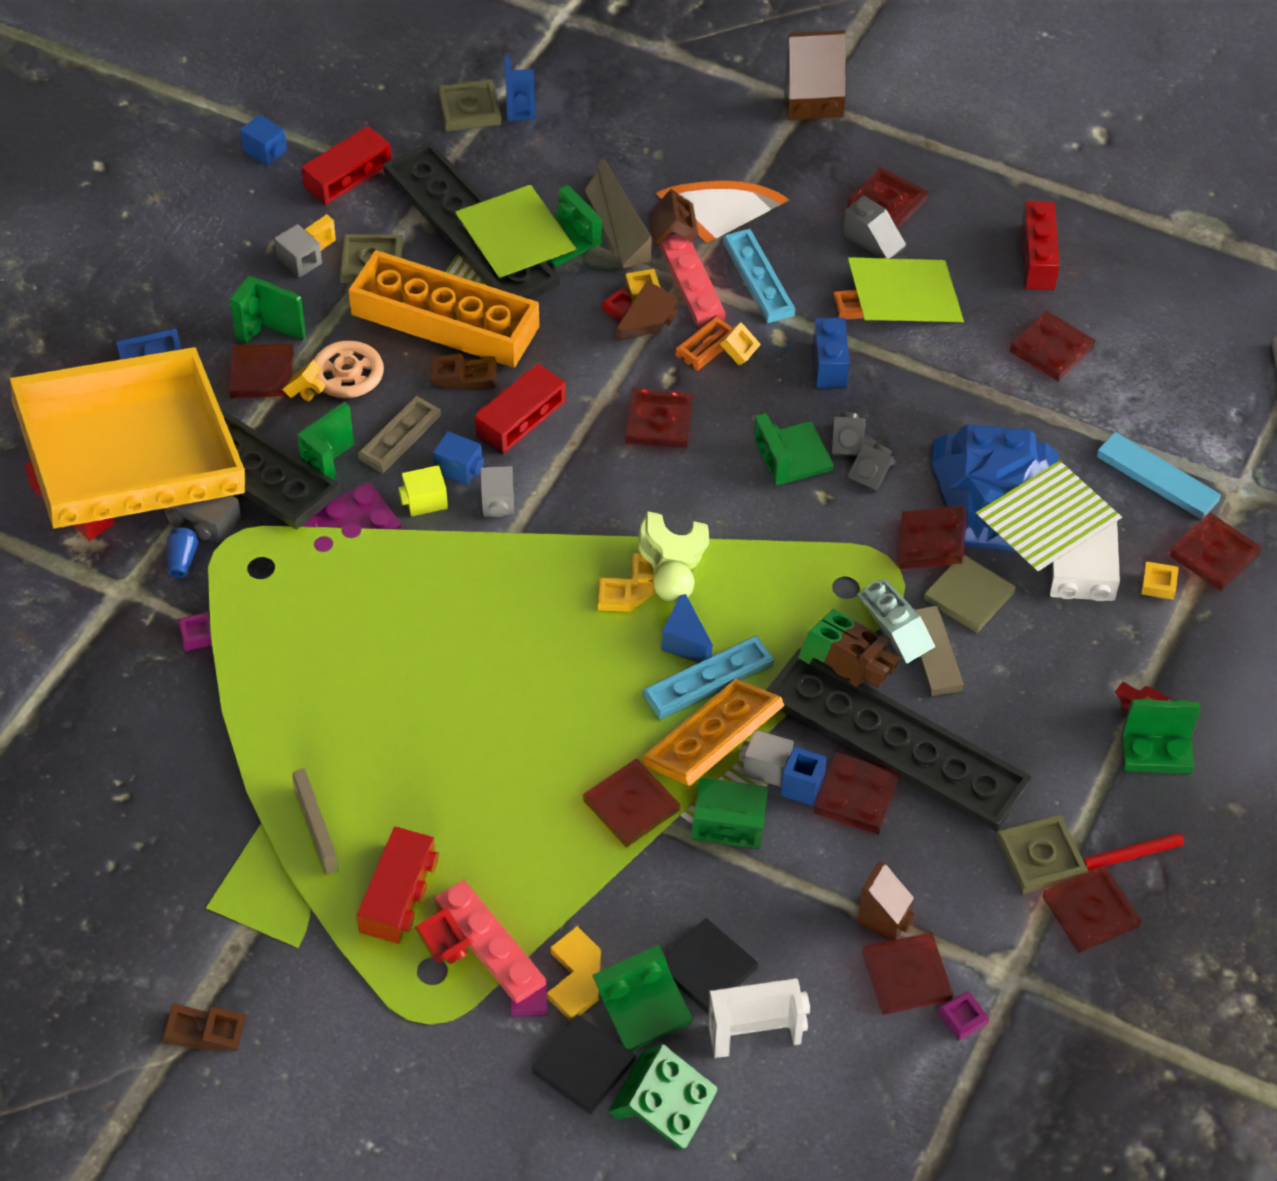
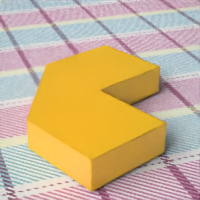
[598,553,656,612]
[547,926,601,1022]

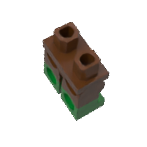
[798,608,902,688]

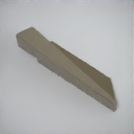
[585,159,651,268]

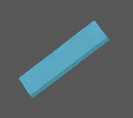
[723,229,795,324]
[1097,432,1221,520]
[642,635,774,721]

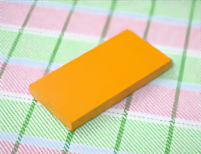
[641,679,784,786]

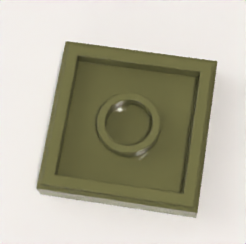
[437,80,501,131]
[340,234,403,283]
[924,554,1016,633]
[995,814,1088,895]

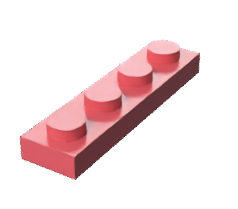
[659,233,726,327]
[435,880,546,1004]

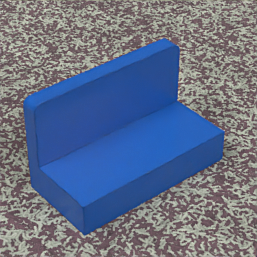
[504,56,535,120]
[116,328,182,360]

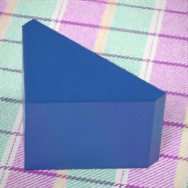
[661,594,713,663]

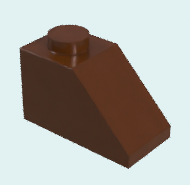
[614,280,679,341]
[857,861,916,942]

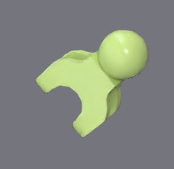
[638,511,709,603]

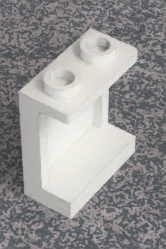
[1050,521,1120,601]
[708,978,810,1058]

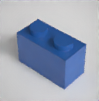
[813,318,850,388]

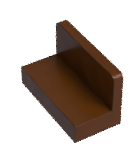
[649,189,698,246]

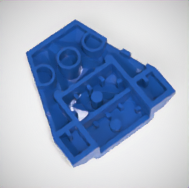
[931,424,1058,551]

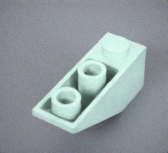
[857,578,935,663]

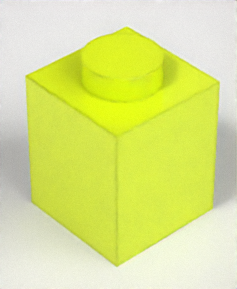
[398,465,448,517]

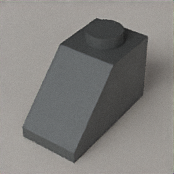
[843,196,906,259]

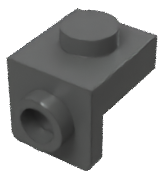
[831,412,865,457]
[847,443,896,492]

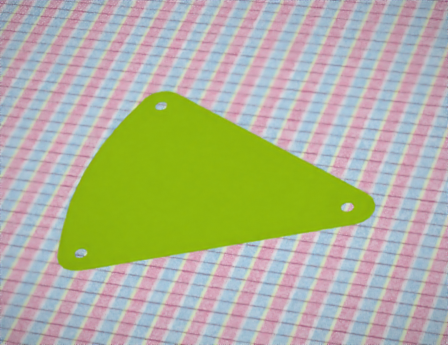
[208,526,906,1025]

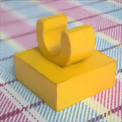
[283,360,325,402]

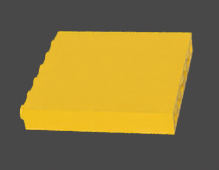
[10,347,245,529]

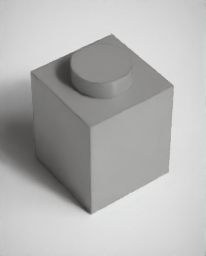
[274,224,322,278]
[481,466,515,518]
[739,730,794,787]

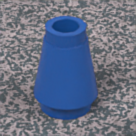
[167,528,199,578]

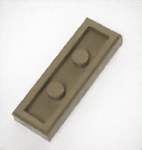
[358,396,441,474]
[914,606,964,697]
[292,768,338,875]

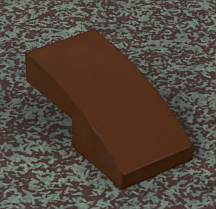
[430,353,498,390]
[162,1003,246,1051]

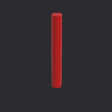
[1082,832,1184,871]

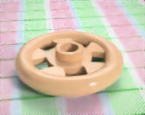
[313,340,384,398]

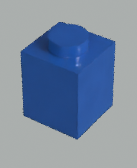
[240,114,287,165]
[433,431,484,486]
[781,746,827,806]

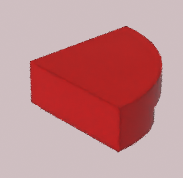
[602,287,632,322]

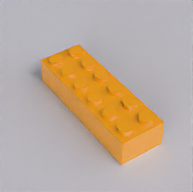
[348,250,540,368]

